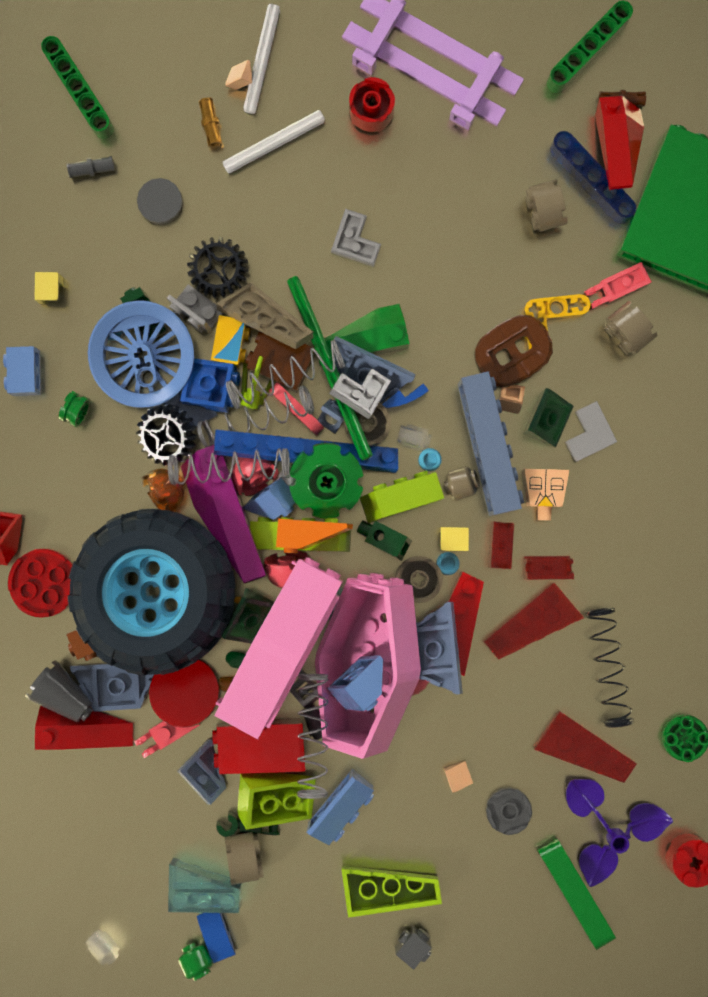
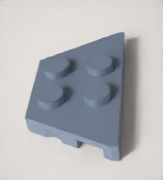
[334,336,416,403]
[416,602,463,694]
[70,663,154,711]

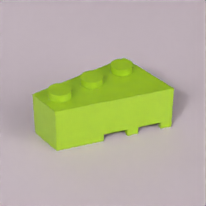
[360,470,444,523]

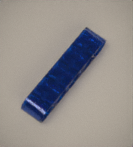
[550,131,636,224]

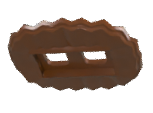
[475,315,553,387]

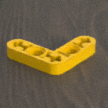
[523,294,591,350]

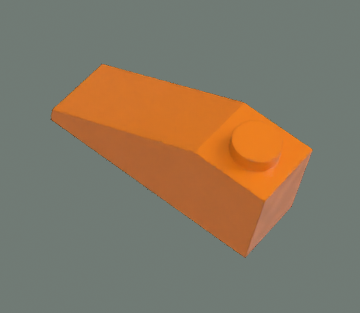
[276,519,353,553]

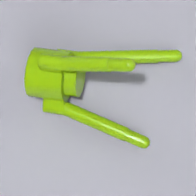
[239,356,275,410]

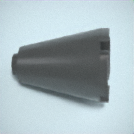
[25,660,93,722]

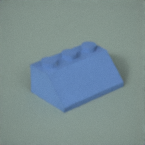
[327,655,383,711]
[307,769,374,845]

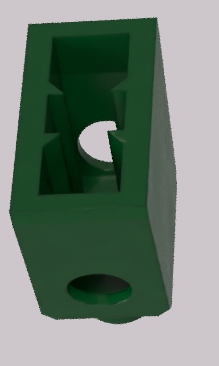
[357,520,412,561]

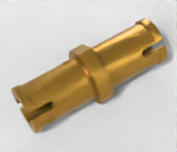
[199,97,222,147]

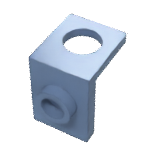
[317,399,344,433]

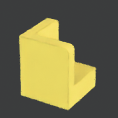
[35,272,63,304]
[439,527,469,551]

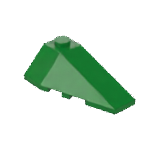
[318,304,410,366]

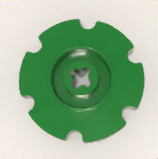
[289,443,364,519]

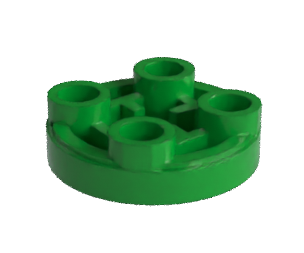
[661,714,708,763]

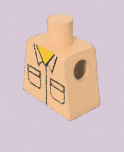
[522,469,569,521]

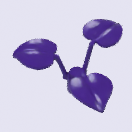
[566,779,673,887]

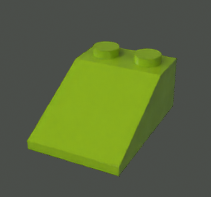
[237,772,316,830]

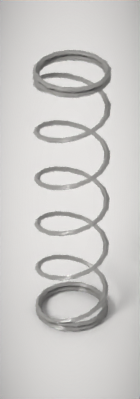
[226,339,345,409]
[197,385,314,448]
[168,448,290,485]
[297,674,329,799]

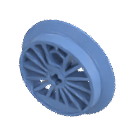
[88,301,194,408]

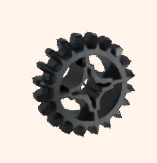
[187,237,249,299]
[136,404,198,466]

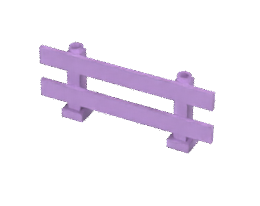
[342,0,524,131]

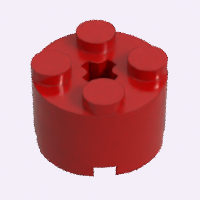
[349,77,395,132]
[666,833,708,888]

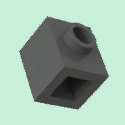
[395,926,432,970]

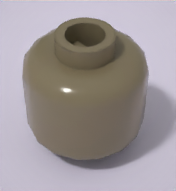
[444,466,480,499]

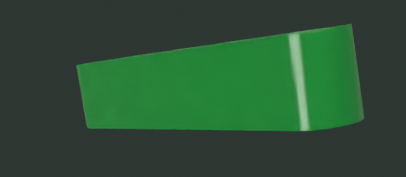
[547,0,633,93]
[41,36,114,139]
[537,838,616,950]

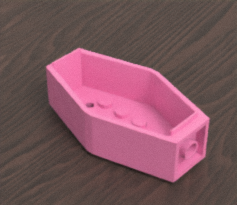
[214,557,343,739]
[315,573,421,759]

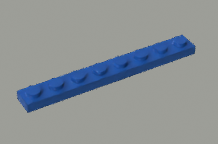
[214,430,398,473]

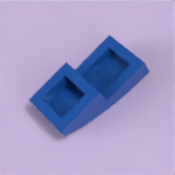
[382,383,429,409]
[197,907,236,963]

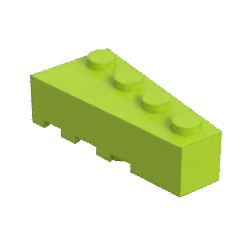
[250,517,351,552]
[342,866,442,918]

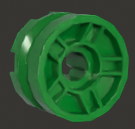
[58,391,90,427]

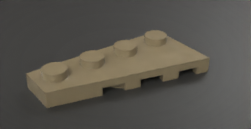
[216,282,313,349]

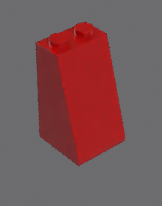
[212,718,305,774]

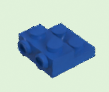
[180,358,240,413]

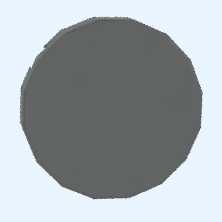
[137,178,183,225]
[485,787,532,835]

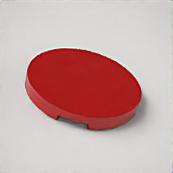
[8,549,73,618]
[149,660,220,728]

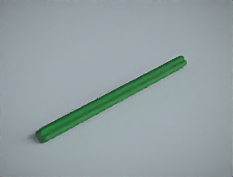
[287,276,373,460]

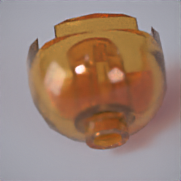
[141,468,185,511]

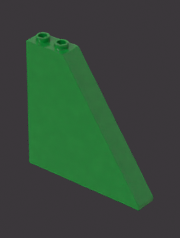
[616,124,708,292]

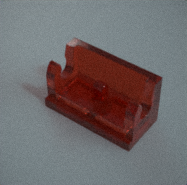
[488,521,514,569]
[524,556,574,580]

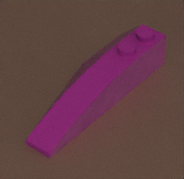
[180,445,266,584]

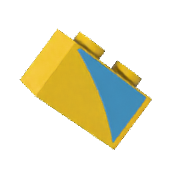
[211,315,251,368]

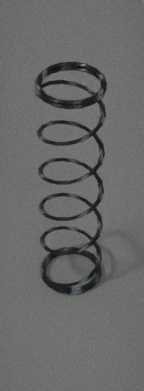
[586,608,634,728]

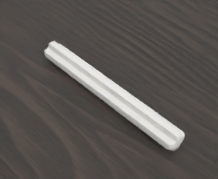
[243,4,280,114]
[223,110,325,173]

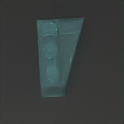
[168,857,242,913]

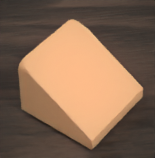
[226,60,252,90]
[499,384,525,414]
[444,761,473,793]

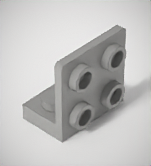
[167,284,224,334]

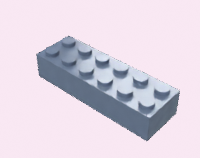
[457,371,524,516]

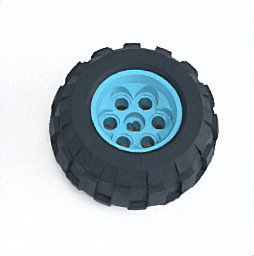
[68,509,236,675]

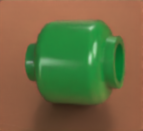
[178,943,213,981]

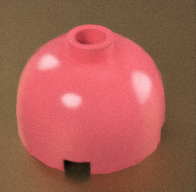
[231,457,279,496]
[264,551,310,588]

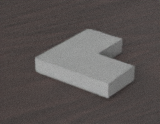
[331,209,381,267]
[329,369,391,419]
[565,401,617,462]

